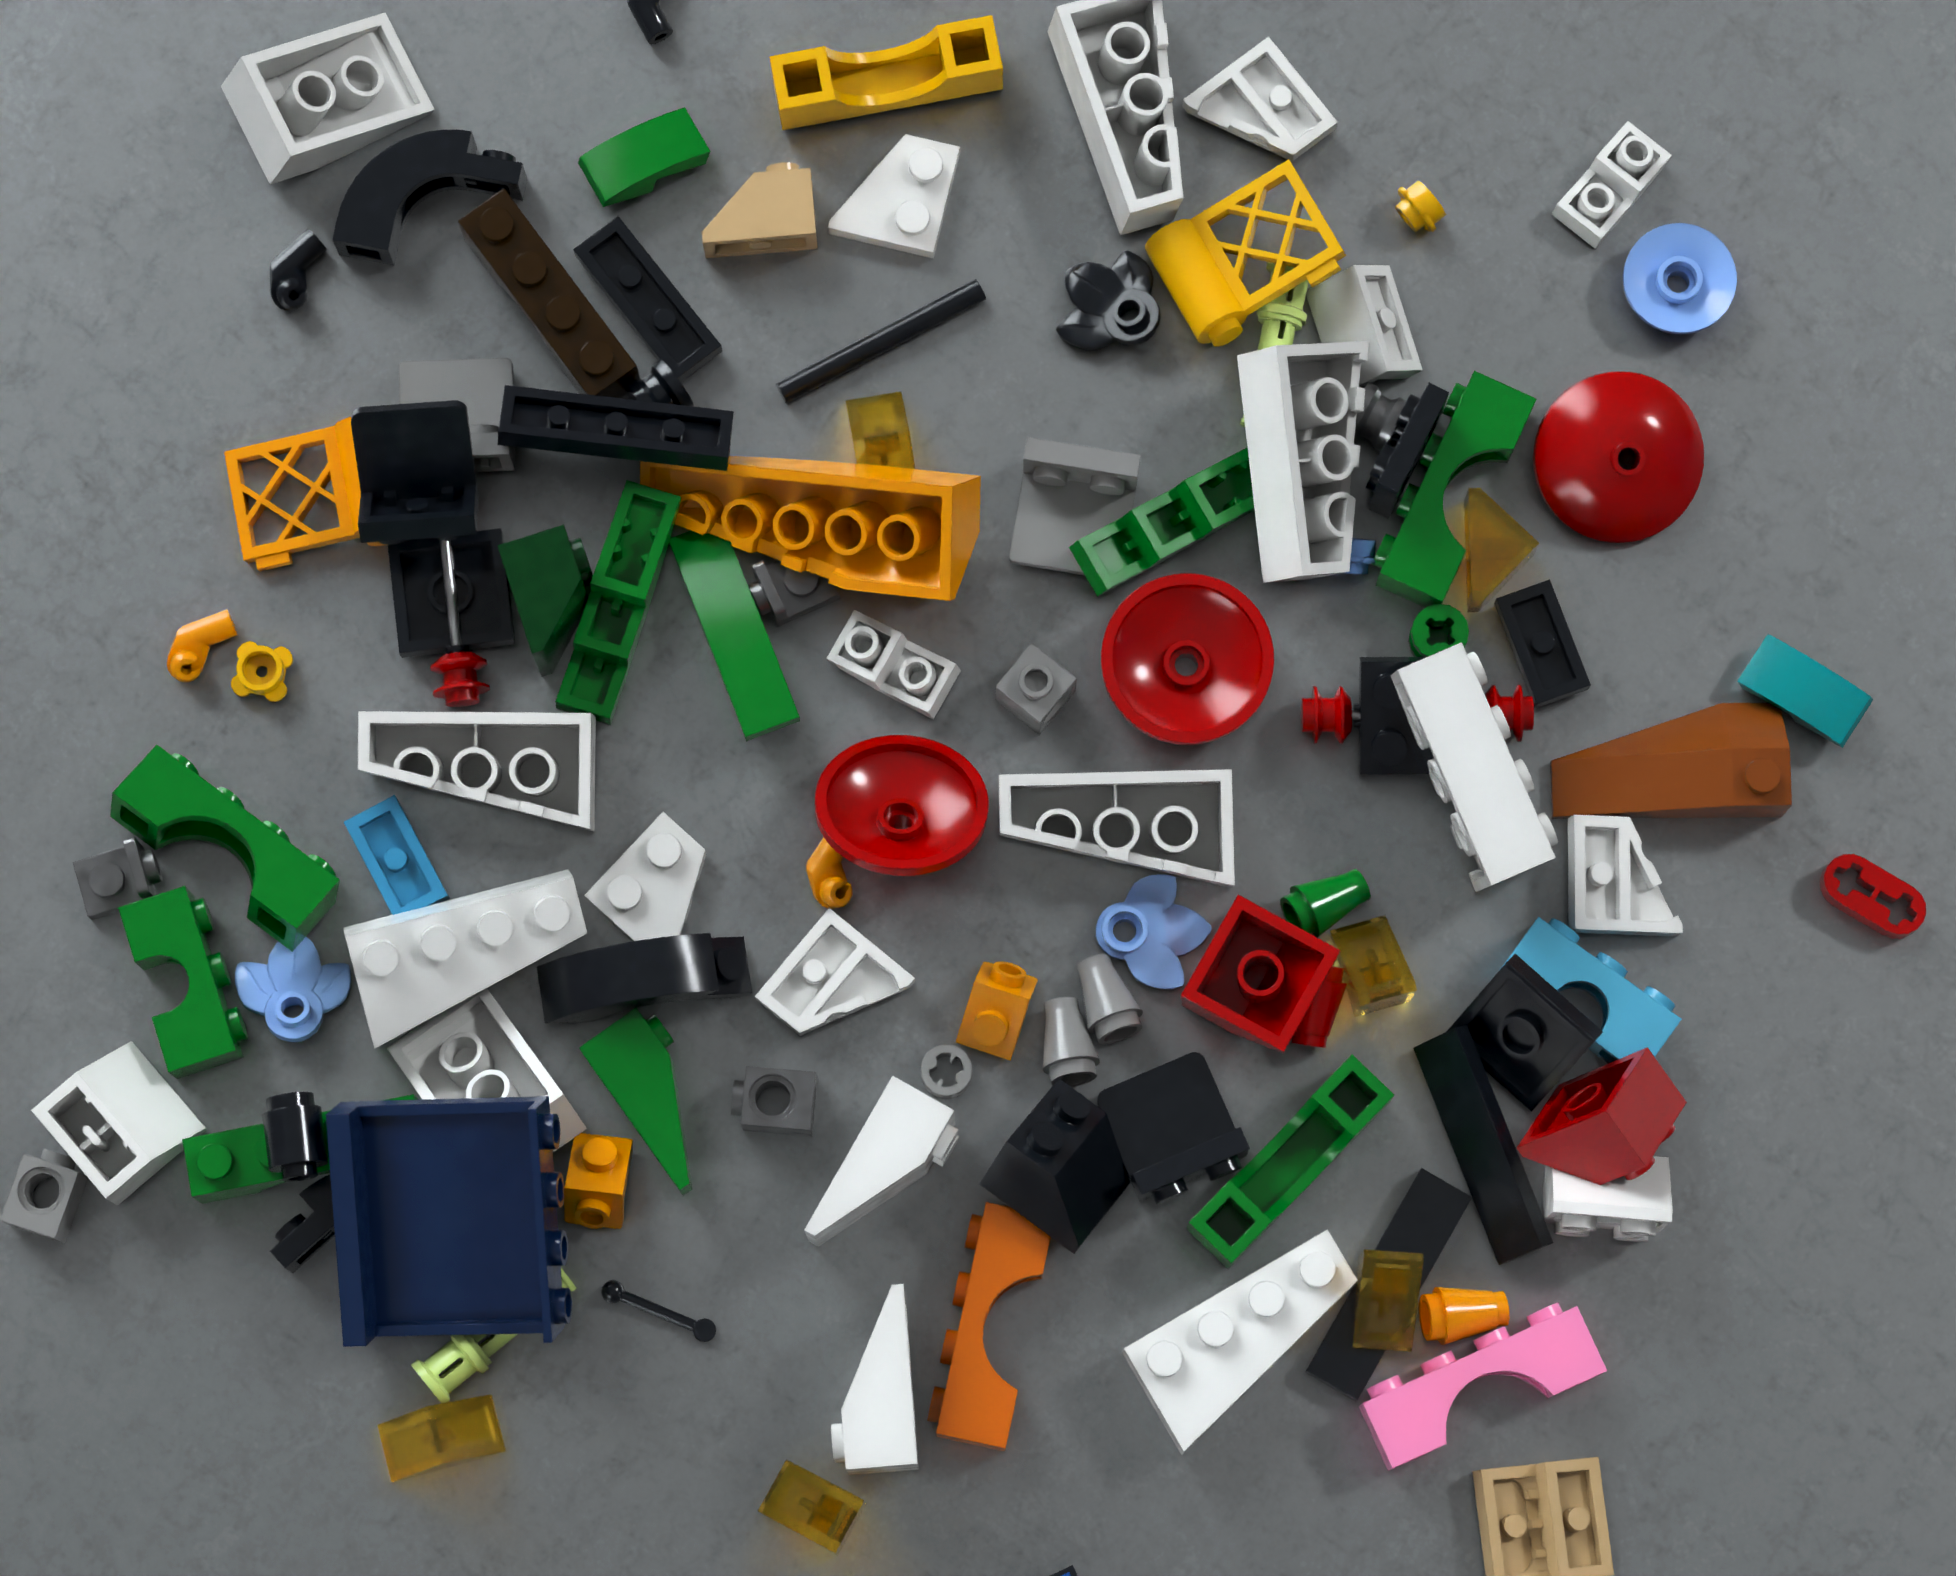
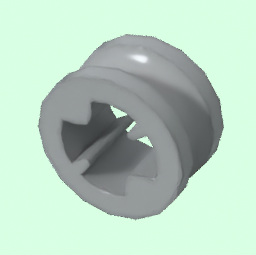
[920,1044,973,1099]

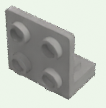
[399,358,515,472]
[1009,437,1141,575]

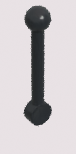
[601,1280,716,1342]

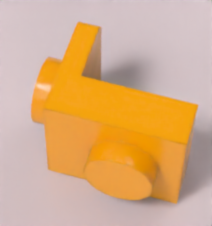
[955,961,1038,1061]
[564,1133,633,1229]

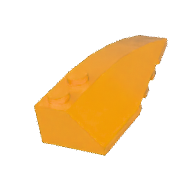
[640,456,981,601]

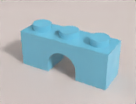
[1499,917,1682,1064]

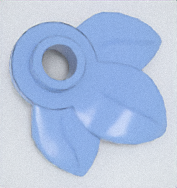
[1095,874,1212,989]
[235,937,351,1043]

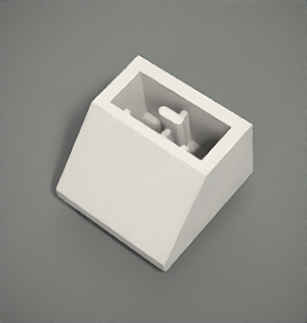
[31,1041,207,1206]
[1541,1156,1673,1242]

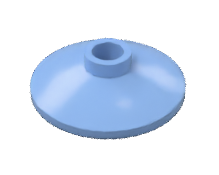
[1623,223,1737,334]

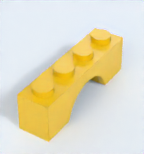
[769,15,1003,131]

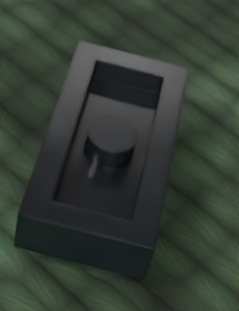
[1494,579,1591,709]

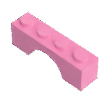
[1359,1302,1607,1471]

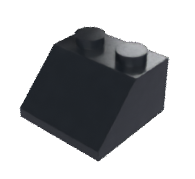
[979,1078,1130,1254]

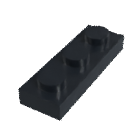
[573,216,722,382]

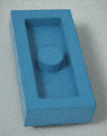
[344,795,450,915]

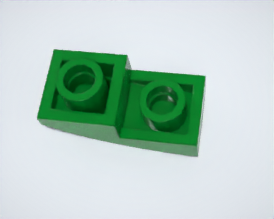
[578,107,711,207]

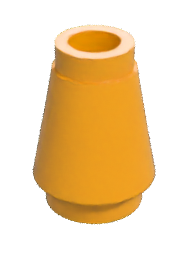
[1419,1287,1510,1345]

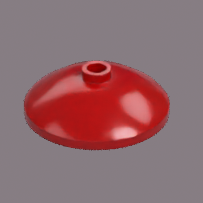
[1533,371,1704,543]
[1101,573,1274,745]
[814,735,989,876]

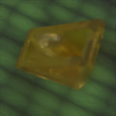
[845,391,915,469]
[1463,488,1539,612]
[1330,915,1417,1017]
[1353,1249,1424,1352]
[377,1394,507,1482]
[758,1459,866,1556]

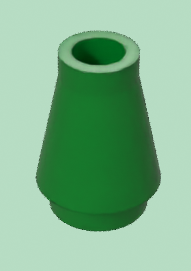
[1280,869,1371,938]

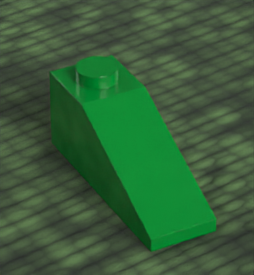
[579,1008,692,1196]

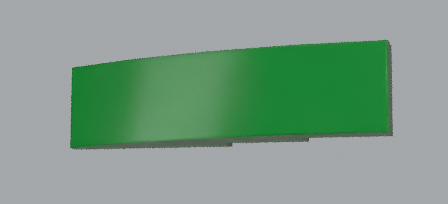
[1069,448,1255,597]
[555,480,681,725]
[669,531,800,742]

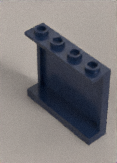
[326,1096,572,1347]

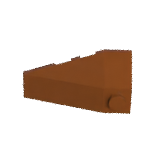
[1550,703,1792,819]

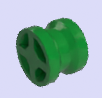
[1408,604,1469,657]

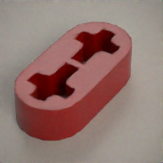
[1820,854,1926,939]

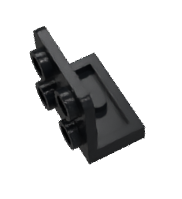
[351,400,479,545]
[1097,1052,1250,1204]

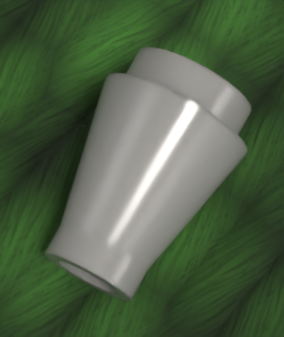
[1077,954,1143,1045]
[1043,997,1100,1087]

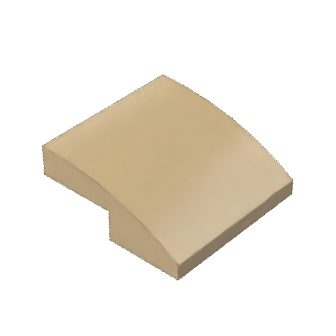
[1472,1457,1614,1576]

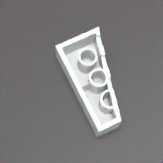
[1047,0,1184,236]
[1237,341,1370,583]
[1390,642,1558,892]
[358,711,596,832]
[998,769,1235,888]
[343,869,587,1049]
[1122,1229,1358,1455]

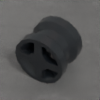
[624,359,694,406]

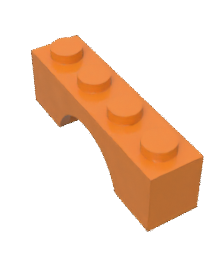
[927,1202,1051,1451]

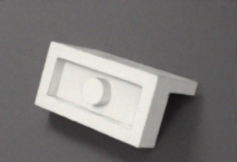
[1306,265,1423,388]

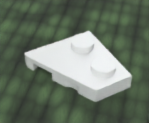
[584,812,707,942]
[755,908,915,1036]

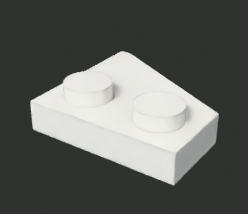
[1182,36,1338,162]
[828,134,960,259]
[1568,815,1683,937]

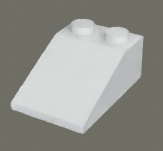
[221,12,435,185]
[387,988,587,1152]
[804,1076,959,1247]
[831,1284,919,1475]

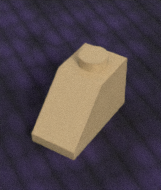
[702,162,818,259]

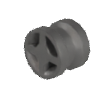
[1355,382,1406,452]

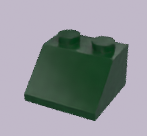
[497,524,593,677]

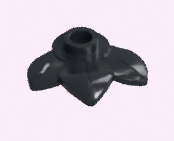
[1056,251,1161,350]

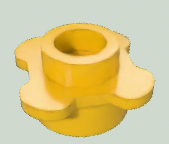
[231,641,293,702]

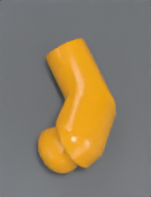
[167,609,238,683]
[806,837,853,909]

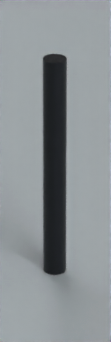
[776,279,986,404]

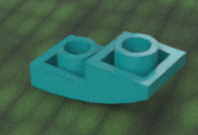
[1737,634,1873,748]

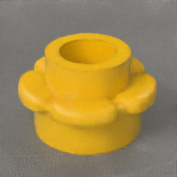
[1395,180,1446,232]

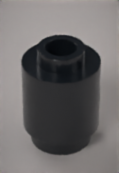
[262,1092,328,1182]

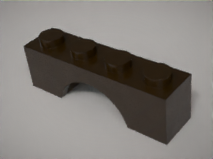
[458,189,641,398]

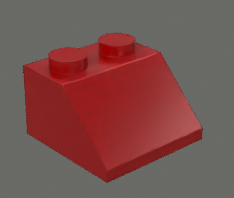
[1181,895,1341,1054]
[1517,1047,1687,1185]

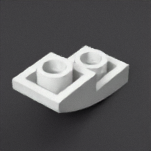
[1551,121,1672,249]
[826,610,961,720]

